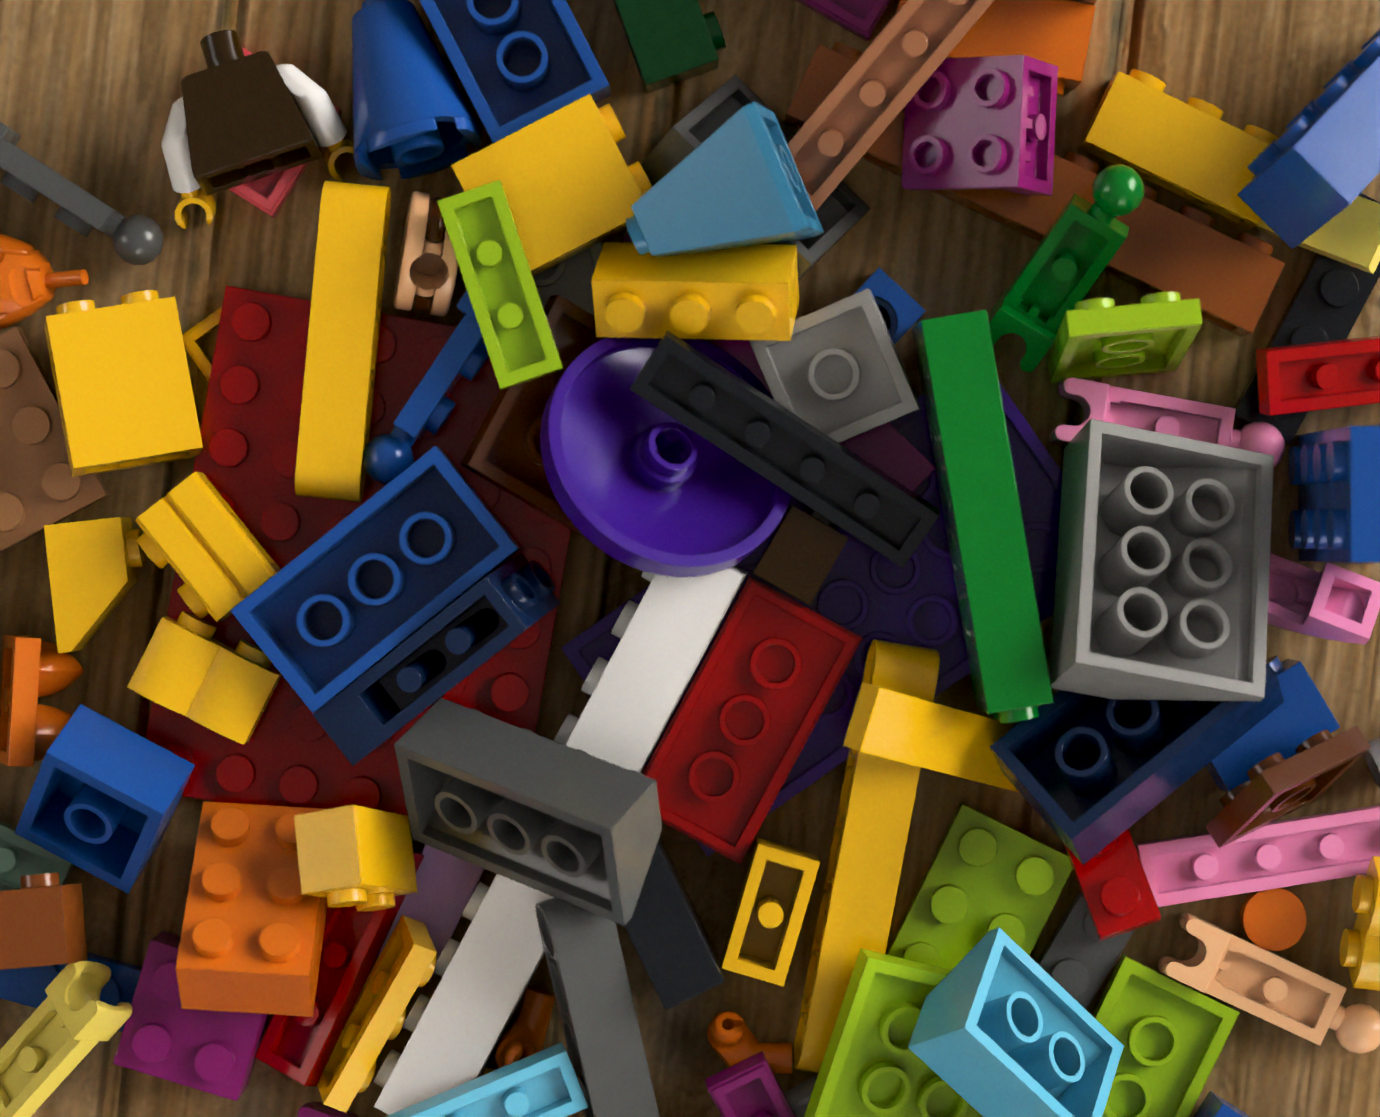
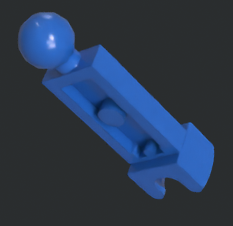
[363,290,489,484]

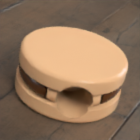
[393,191,458,317]

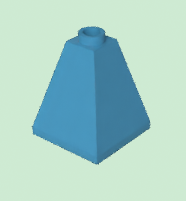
[626,102,824,257]

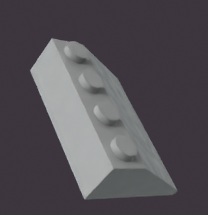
[1049,419,1274,702]

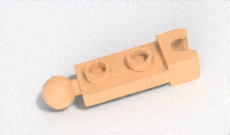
[1158,912,1380,1054]

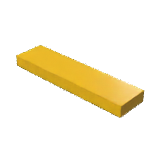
[843,682,1020,793]

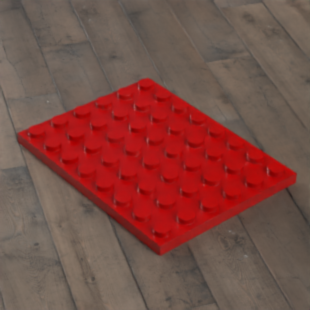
[146,285,572,836]

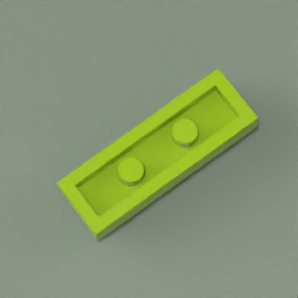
[437,180,564,390]

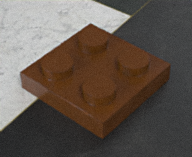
[1205,726,1371,848]

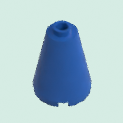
[352,0,482,180]

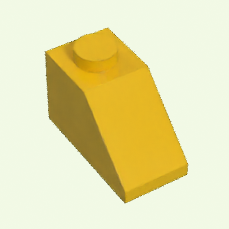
[44,517,146,653]

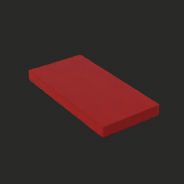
[642,576,863,864]

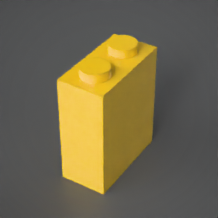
[451,94,652,276]
[44,290,203,478]

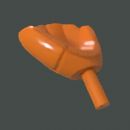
[0,234,89,329]

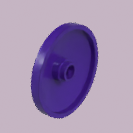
[540,338,791,577]

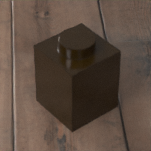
[752,505,849,606]

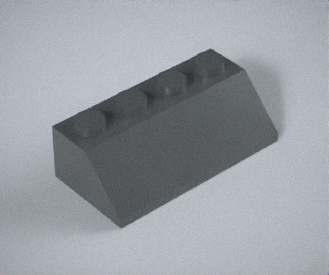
[394,698,662,926]

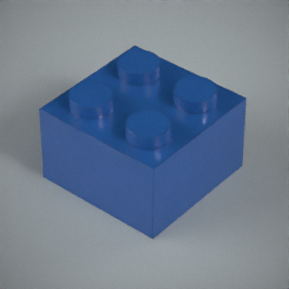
[15,704,195,894]

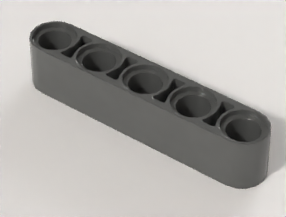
[535,898,660,1117]

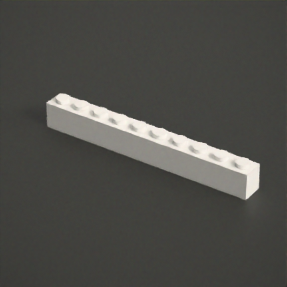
[373,565,747,1115]

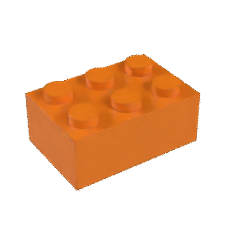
[176,801,328,1017]

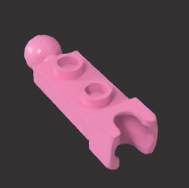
[1049,377,1285,468]

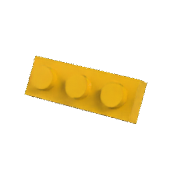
[317,915,437,1113]

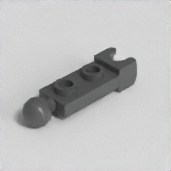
[0,122,164,265]

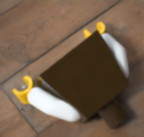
[161,30,353,229]

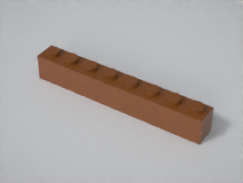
[784,42,1285,337]

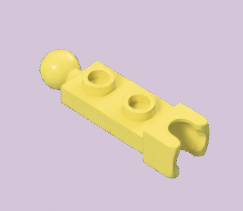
[0,961,132,1117]

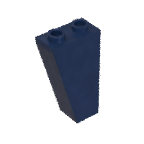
[313,553,561,766]

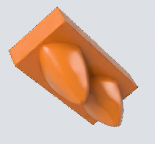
[0,634,84,767]

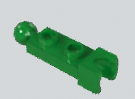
[988,164,1144,372]

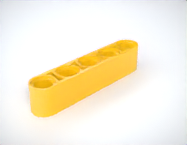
[295,181,391,502]

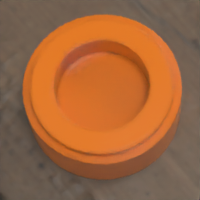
[1239,888,1307,951]

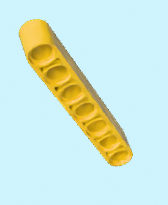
[793,639,940,1073]

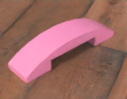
[1267,553,1380,644]

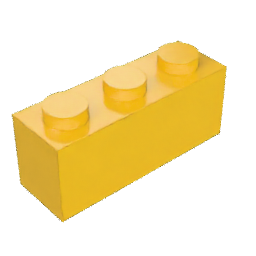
[1078,69,1278,230]
[591,242,799,341]

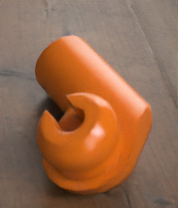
[495,987,556,1068]
[707,1011,792,1074]

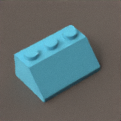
[908,928,1124,1117]

